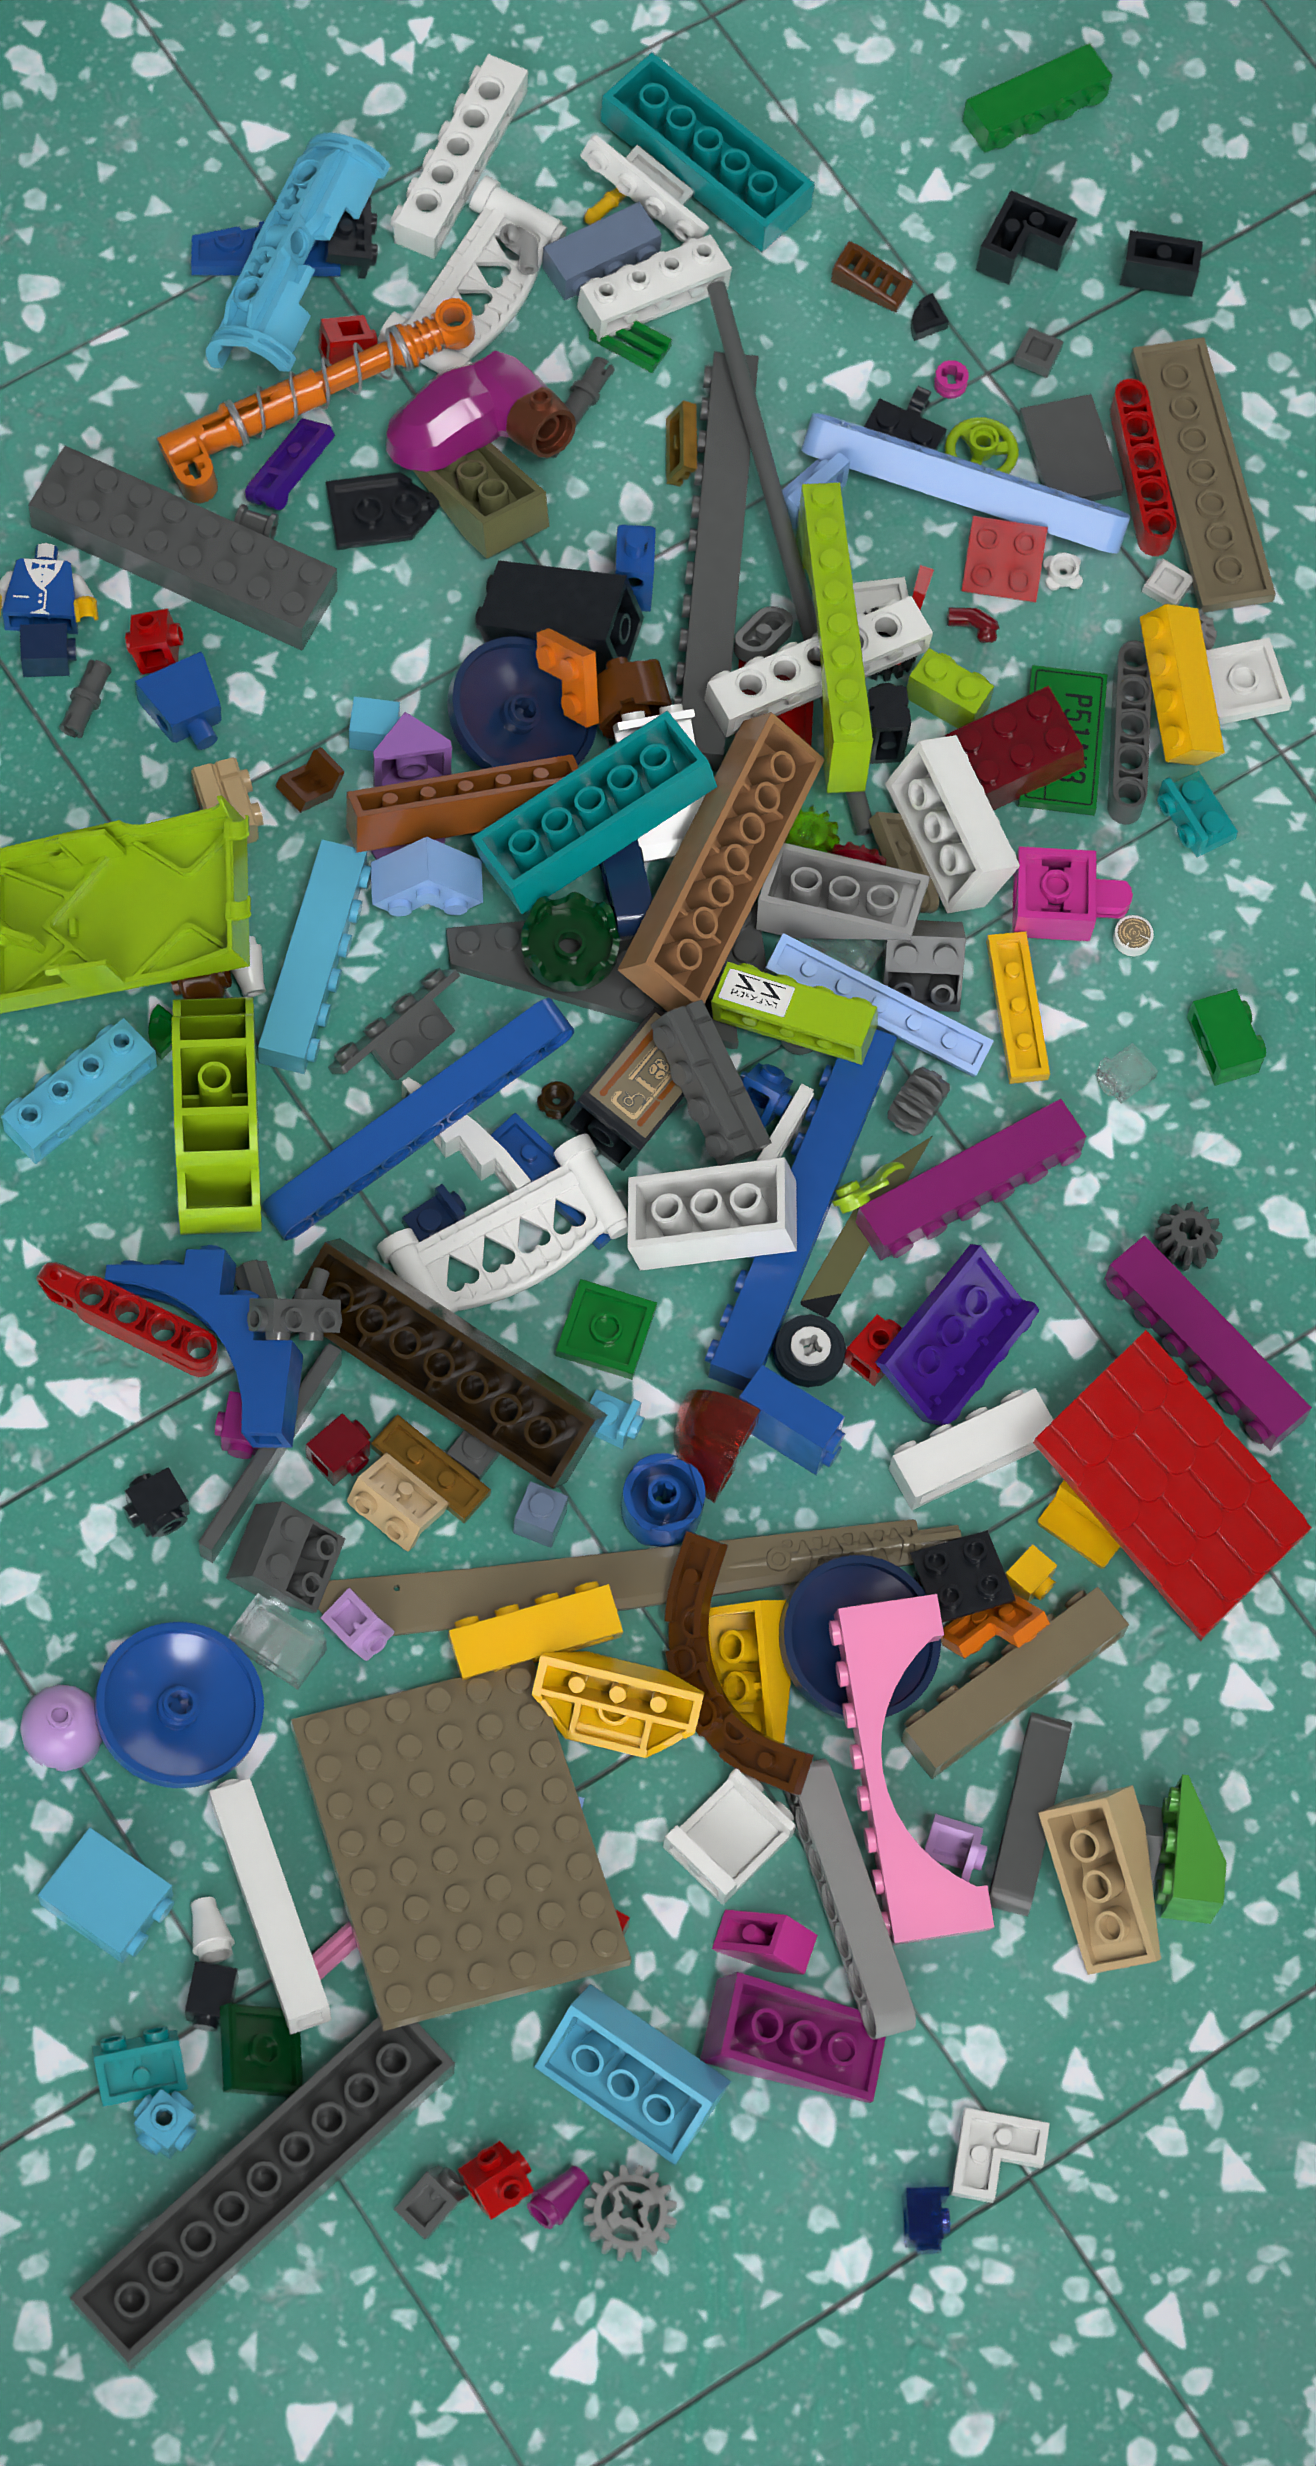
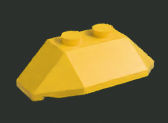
[532,1651,705,1758]

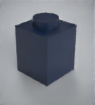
[20,623,77,677]

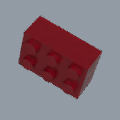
[945,685,1085,811]

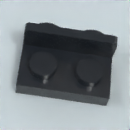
[325,197,378,279]

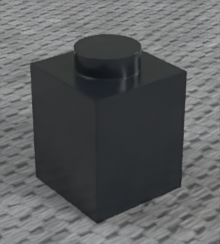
[185,1961,239,2032]

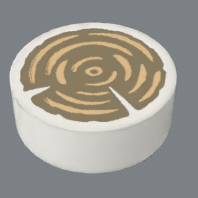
[1113,915,1154,956]

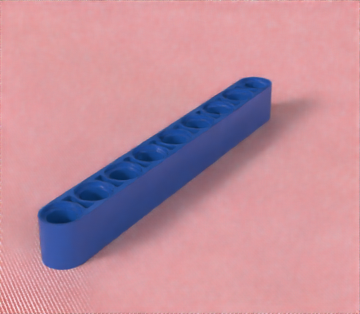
[262,998,574,1241]

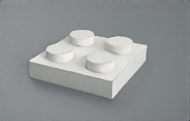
[1206,637,1292,725]

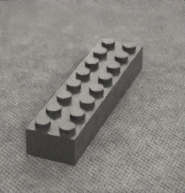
[28,445,337,651]

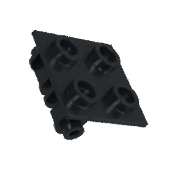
[910,1530,1016,1623]

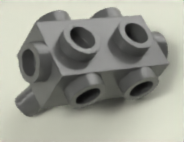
[247,1268,342,1341]

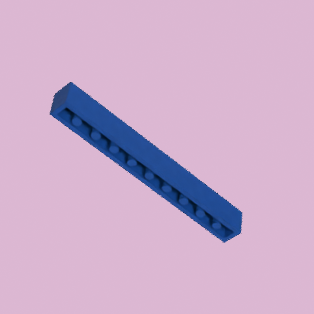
[705,1029,897,1391]

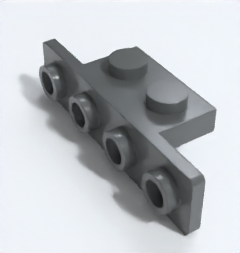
[328,968,460,1080]

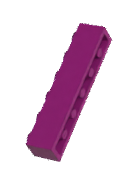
[856,1099,1087,1261]
[1104,1235,1312,1451]

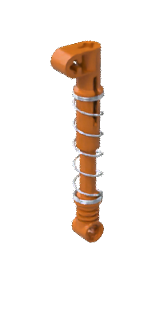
[156,298,476,503]

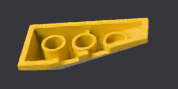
[708,1600,791,1743]

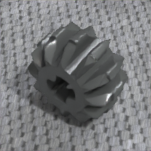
[888,1067,950,1136]
[1153,1201,1223,1271]

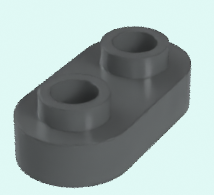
[734,606,793,663]

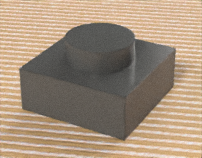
[1013,327,1064,378]
[446,1430,500,1480]

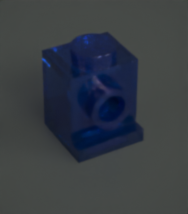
[902,2187,950,2254]

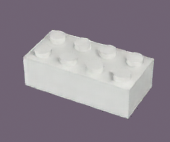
[885,735,1020,913]
[628,1157,797,1271]

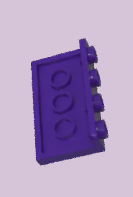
[875,1244,1039,1426]

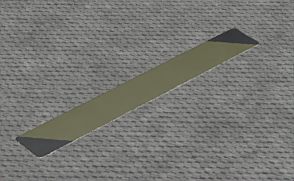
[800,1135,933,1318]

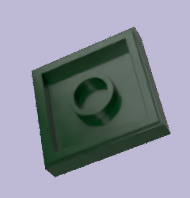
[220,2003,303,2097]

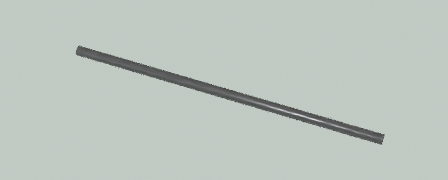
[707,281,873,836]

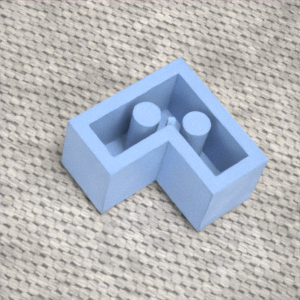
[371,837,483,916]

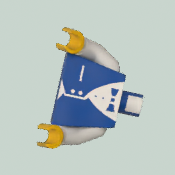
[0,543,99,634]

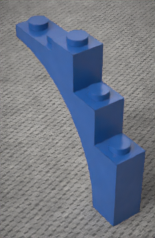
[105,1245,303,1448]

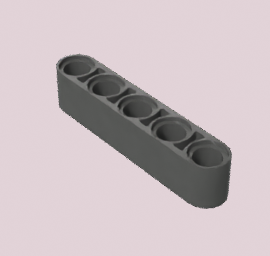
[1108,640,1152,825]
[989,1712,1072,1917]

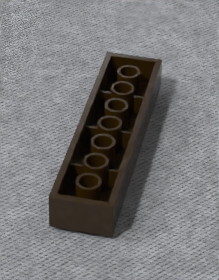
[292,1238,607,1489]

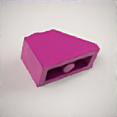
[712,1910,818,1975]

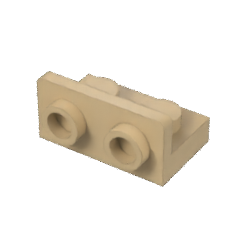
[347,1453,449,1551]

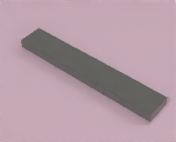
[198,1343,342,1563]

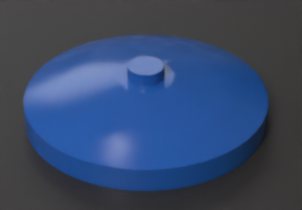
[95,1622,264,1788]

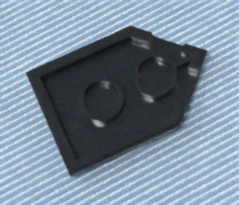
[325,472,440,550]

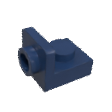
[402,1184,467,1242]

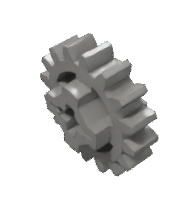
[583,2165,677,2262]

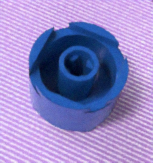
[621,1453,706,1547]

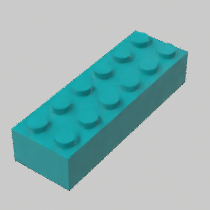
[600,52,815,252]
[471,710,718,914]

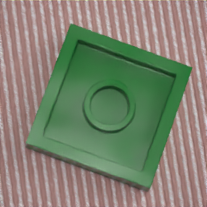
[555,1279,657,1380]

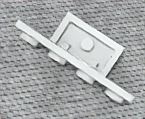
[581,134,709,242]

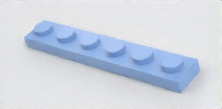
[764,933,993,1077]

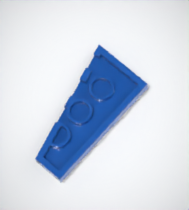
[191,221,341,276]

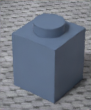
[513,1482,568,1548]

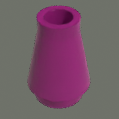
[527,2165,590,2229]

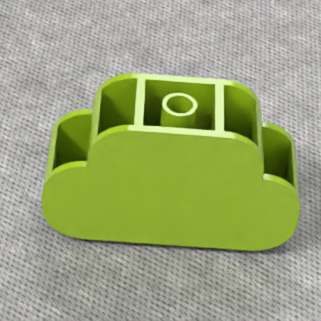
[172,997,262,1235]

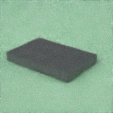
[1019,394,1123,501]

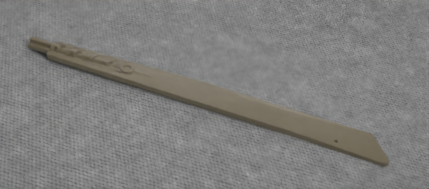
[318,1519,962,1636]

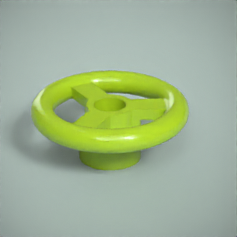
[945,417,1019,474]

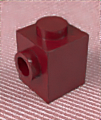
[306,1413,371,1486]

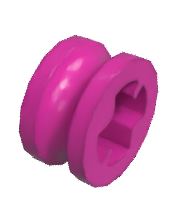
[934,360,969,399]

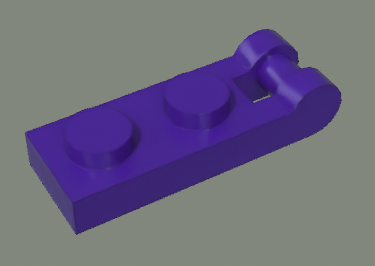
[245,418,335,510]

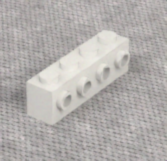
[577,234,732,342]

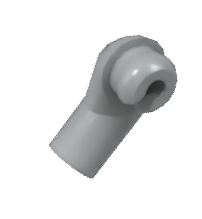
[499,224,538,275]

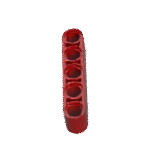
[1110,378,1176,556]

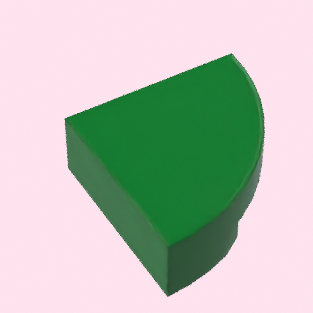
[148,1003,173,1060]

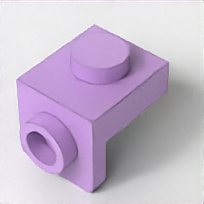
[924,1814,988,1882]

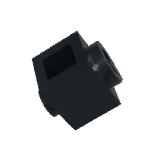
[122,1467,190,1538]

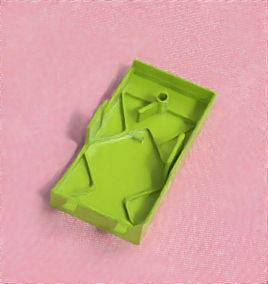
[0,795,251,1014]

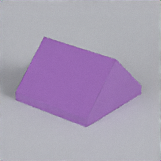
[373,712,452,787]

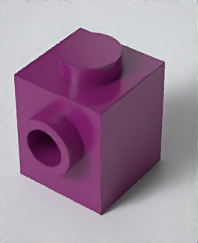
[215,1391,259,1459]

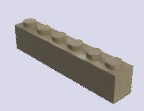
[901,1587,1129,1779]

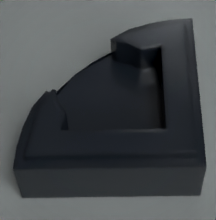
[911,293,949,341]

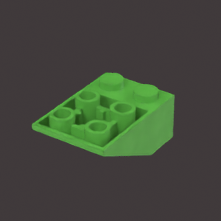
[1155,1774,1227,1924]

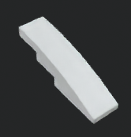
[402,1077,531,1194]

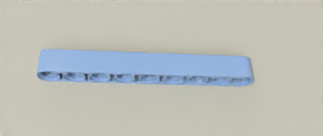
[801,413,1130,553]

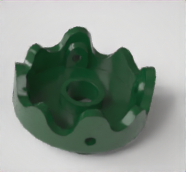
[521,892,620,992]

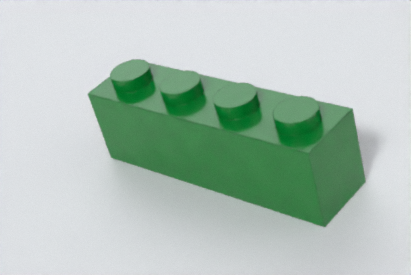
[962,43,1112,153]

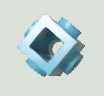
[133,2089,197,2159]

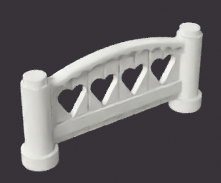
[378,175,567,373]
[377,1134,628,1313]

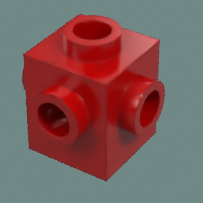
[125,608,184,675]
[457,2141,534,2220]

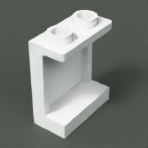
[663,1768,796,1905]

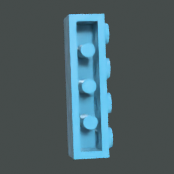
[2,1018,157,1164]

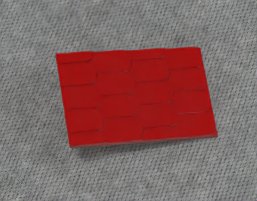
[1033,1330,1312,1641]

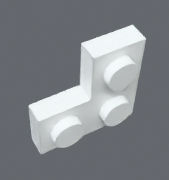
[951,2108,1050,2203]

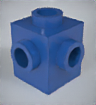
[740,1063,793,1128]

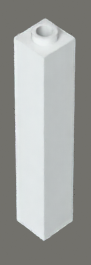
[209,1778,331,2034]

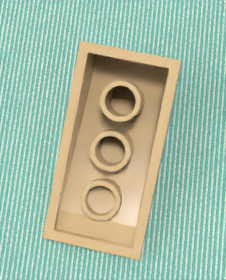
[1038,1785,1161,1975]

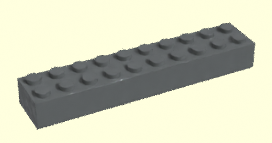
[69,2016,455,2371]

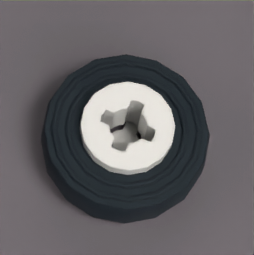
[773,1314,846,1388]

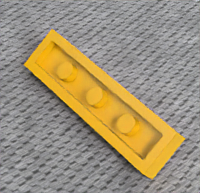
[986,931,1050,1084]

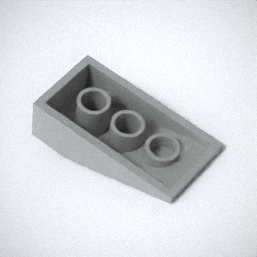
[756,843,930,940]

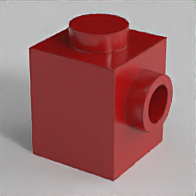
[844,1314,902,1387]

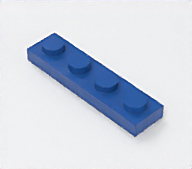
[491,1113,611,1250]

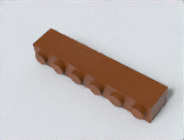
[346,754,579,853]

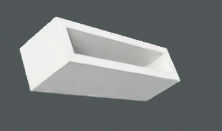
[889,1388,1053,1510]

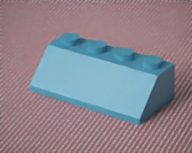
[534,1984,731,2165]

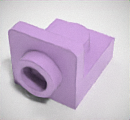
[320,1588,394,1661]

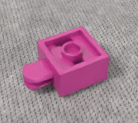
[1012,846,1133,941]

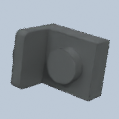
[394,2165,469,2239]

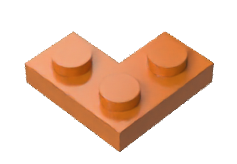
[536,628,599,727]
[941,1593,1050,1659]

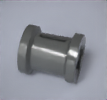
[234,504,279,540]

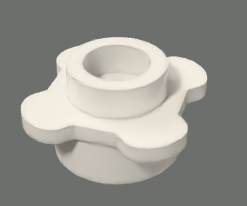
[1043,553,1083,590]

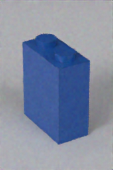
[734,1365,846,1475]

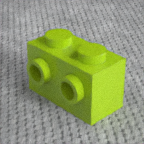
[907,648,994,729]

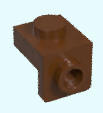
[275,747,344,813]

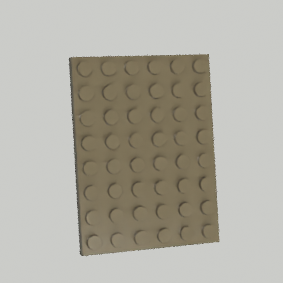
[291,1659,631,2031]

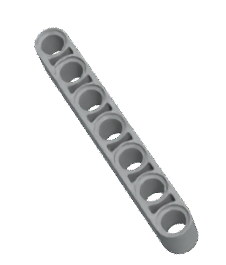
[785,1758,916,2040]

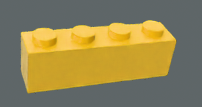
[1139,604,1225,766]
[448,1581,623,1681]

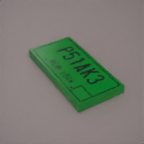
[1018,665,1108,816]

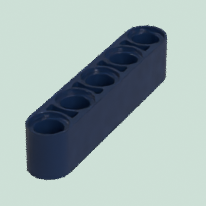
[599,839,653,937]

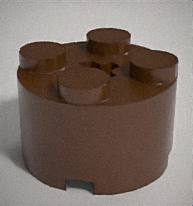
[597,657,672,740]

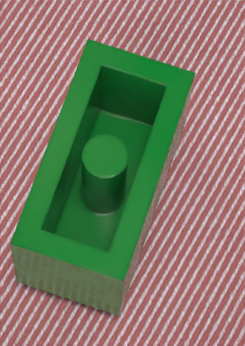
[1187,989,1266,1086]

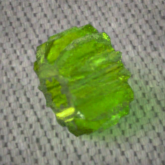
[784,804,840,853]

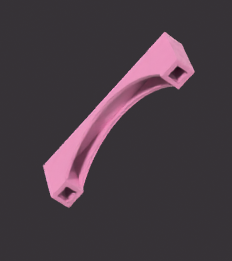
[829,1594,994,1946]

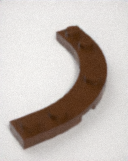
[665,1531,814,1795]

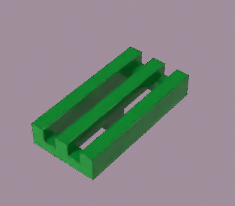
[589,320,672,373]

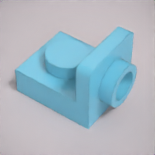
[590,1389,645,1449]

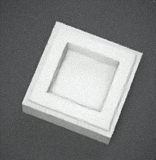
[1142,559,1193,605]

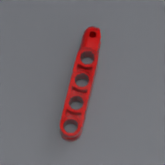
[36,1262,219,1377]

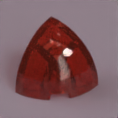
[674,1389,761,1503]

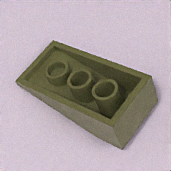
[413,443,550,559]

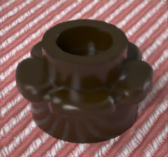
[537,1081,576,1120]

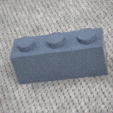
[542,202,662,301]

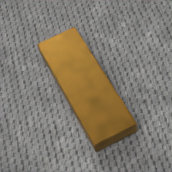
[371,1414,491,1524]

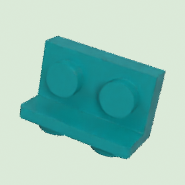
[1157,771,1238,858]
[92,2026,188,2107]

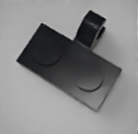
[864,386,947,451]

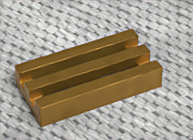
[666,401,697,487]

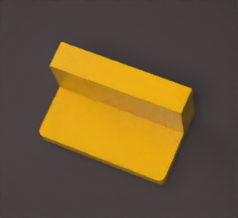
[1037,1480,1120,1569]

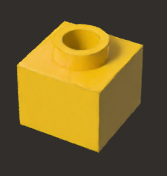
[1006,1544,1057,1603]

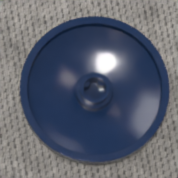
[447,637,597,769]
[779,1555,941,1720]

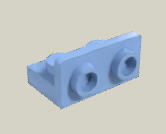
[782,452,850,530]

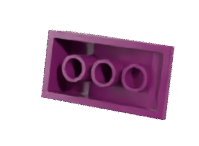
[700,1972,886,2103]

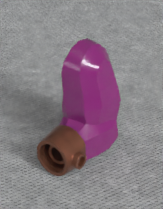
[386,351,576,472]

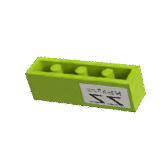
[711,962,878,1065]

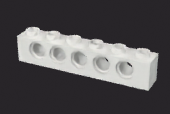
[391,54,528,259]
[704,596,933,737]

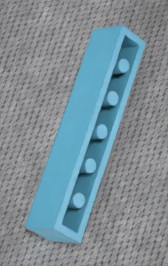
[258,839,372,1074]

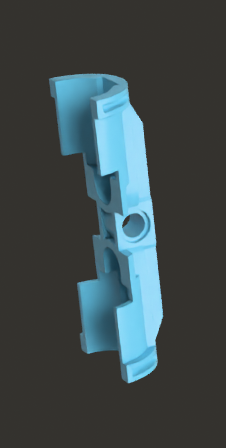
[206,133,391,372]

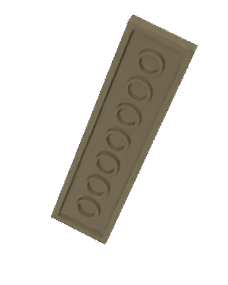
[1131,337,1276,612]

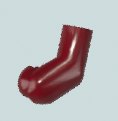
[947,607,1000,643]

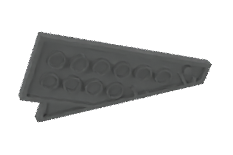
[446,899,768,1049]

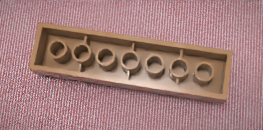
[618,712,825,1012]

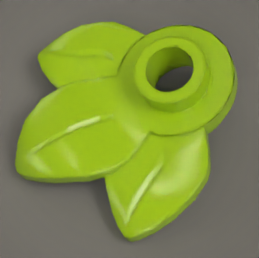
[832,1162,905,1214]

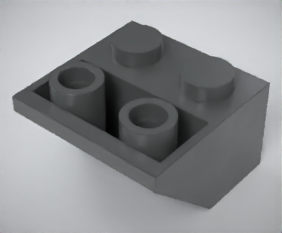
[882,920,966,1012]
[226,1501,346,1613]

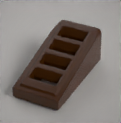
[831,241,913,313]

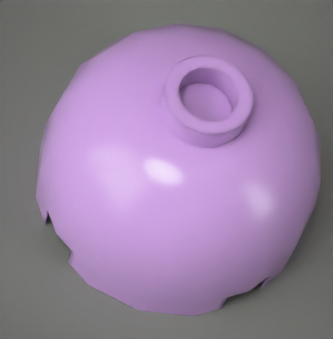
[20,1684,103,1772]

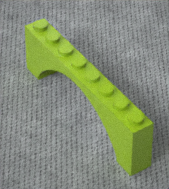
[796,482,873,793]

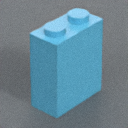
[38,1828,174,1963]

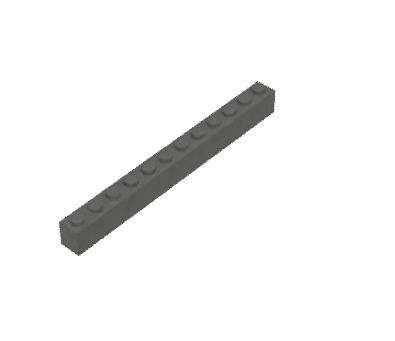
[674,351,759,772]

